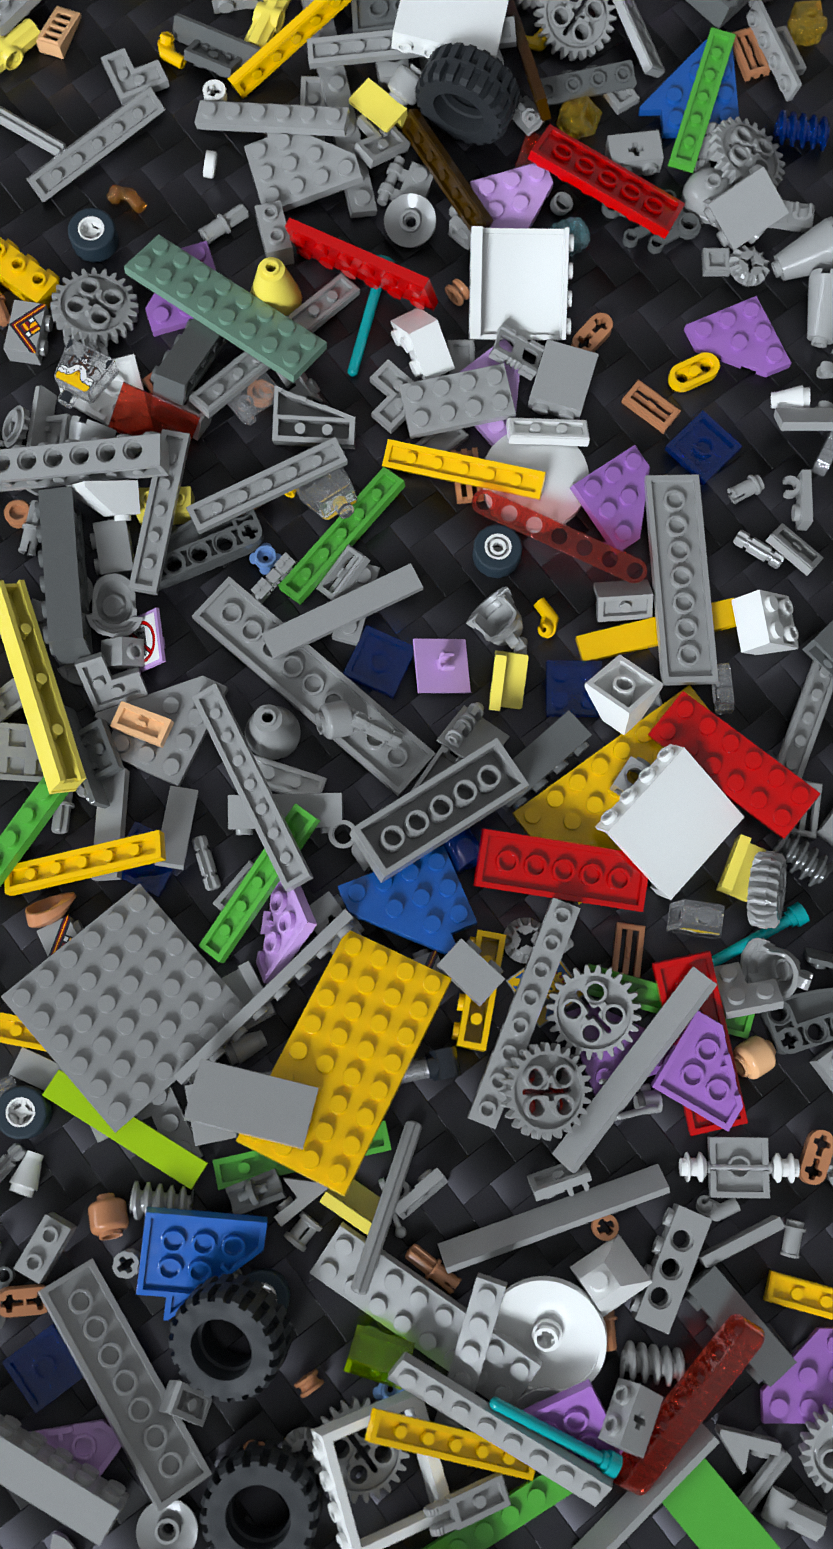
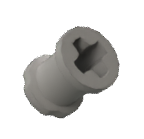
[284,1211,323,1252]
[112,1248,141,1279]

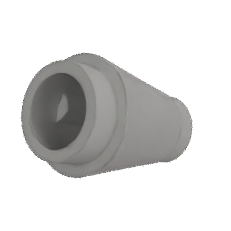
[223,1030,267,1066]

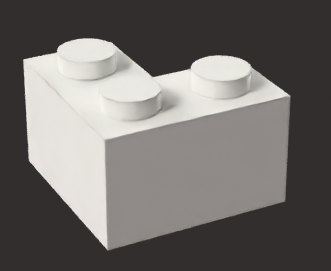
[391,308,455,380]

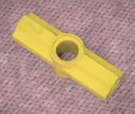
[244,0,291,48]
[0,18,40,73]

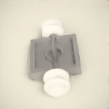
[679,1137,800,1198]

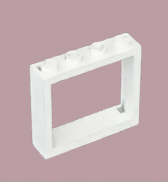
[312,1390,450,1549]

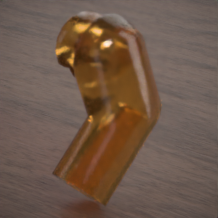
[107,185,146,213]

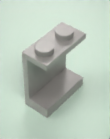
[703,164,789,250]
[528,339,599,420]

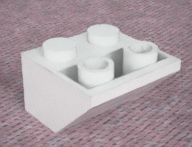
[731,590,799,655]

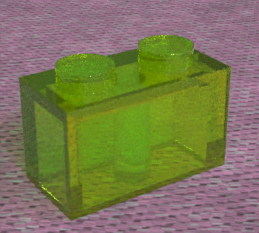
[344,1325,415,1390]

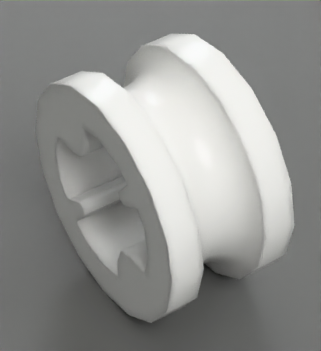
[203,79,227,102]

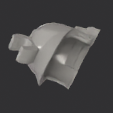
[86,573,143,638]
[466,587,527,653]
[740,938,814,998]

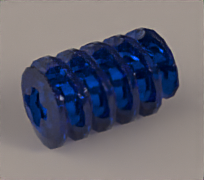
[773,109,830,152]

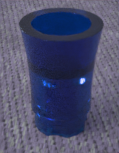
[442,828,480,875]

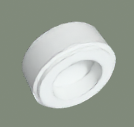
[203,150,217,179]

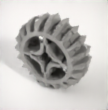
[747,851,787,929]

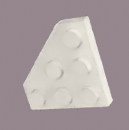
[57,354,155,436]

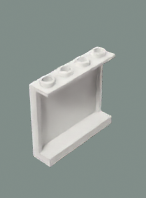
[391,0,509,59]
[469,226,574,340]
[595,744,744,900]

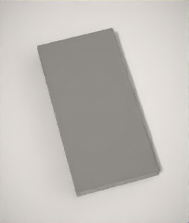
[184,1059,319,1149]

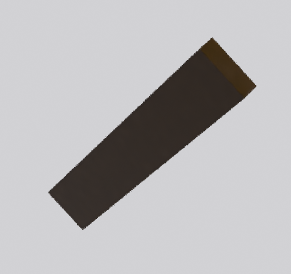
[506,0,551,121]
[402,108,494,232]

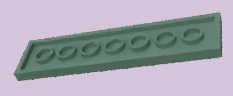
[124,234,327,383]

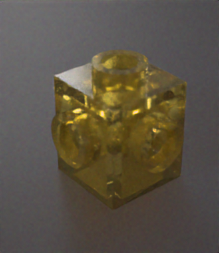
[788,0,827,46]
[556,96,602,139]

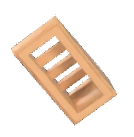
[36,6,82,59]

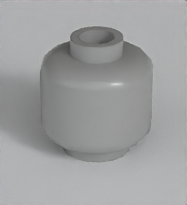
[388,63,422,107]
[315,700,357,740]

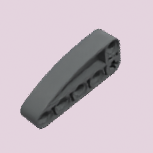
[159,509,264,591]
[760,988,833,1055]

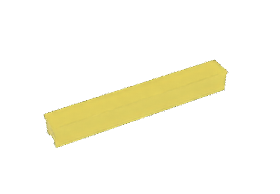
[0,580,86,794]

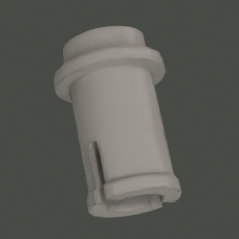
[727,475,764,504]
[780,1218,806,1259]

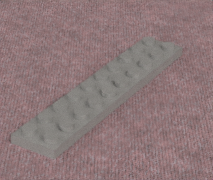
[192,577,436,796]

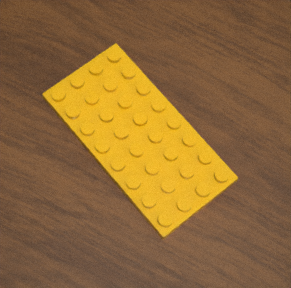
[512,685,710,905]
[236,930,452,1196]

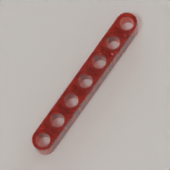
[472,489,647,583]
[613,1314,765,1496]

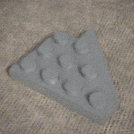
[244,133,364,212]
[94,676,229,787]

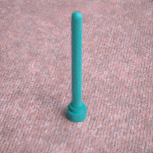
[348,255,395,376]
[712,902,810,967]
[490,1397,623,1479]

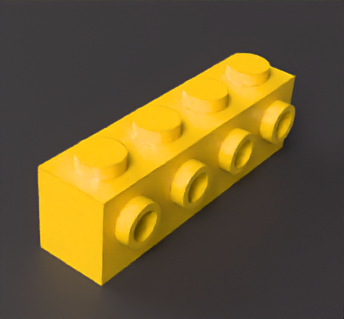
[0,237,60,309]
[451,930,506,1052]

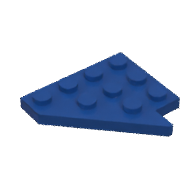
[638,39,739,139]
[338,845,477,955]
[136,1206,267,1320]

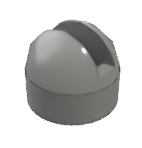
[550,192,573,216]

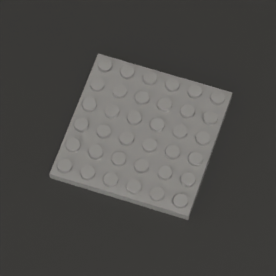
[1,884,245,1133]

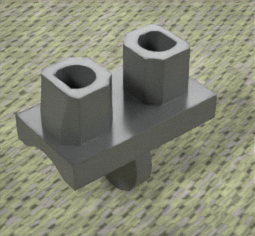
[225,1168,286,1215]

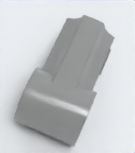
[760,1485,827,1542]

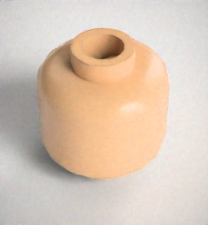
[733,1036,776,1079]

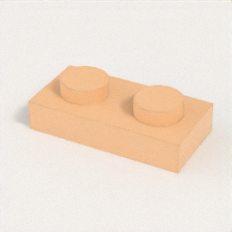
[110,701,174,748]

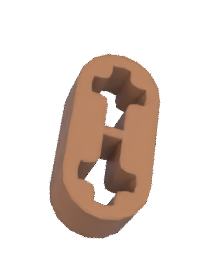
[571,313,613,352]
[799,1129,833,1185]
[0,1284,47,1318]

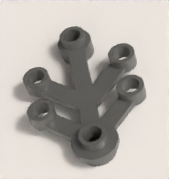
[601,189,701,254]

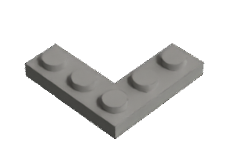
[91,1085,204,1158]

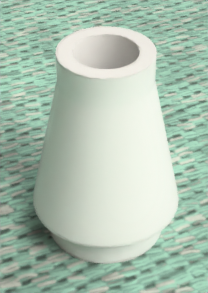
[771,385,810,409]
[9,1151,44,1197]

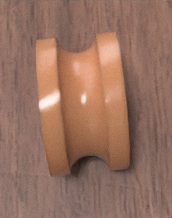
[445,278,470,306]
[591,1215,619,1241]
[294,1369,324,1398]

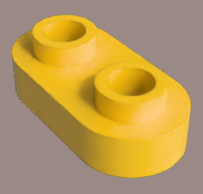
[668,352,720,392]

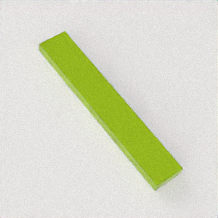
[42,1070,208,1189]

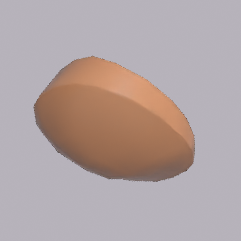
[25,892,76,928]

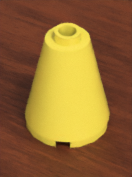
[250,257,302,316]

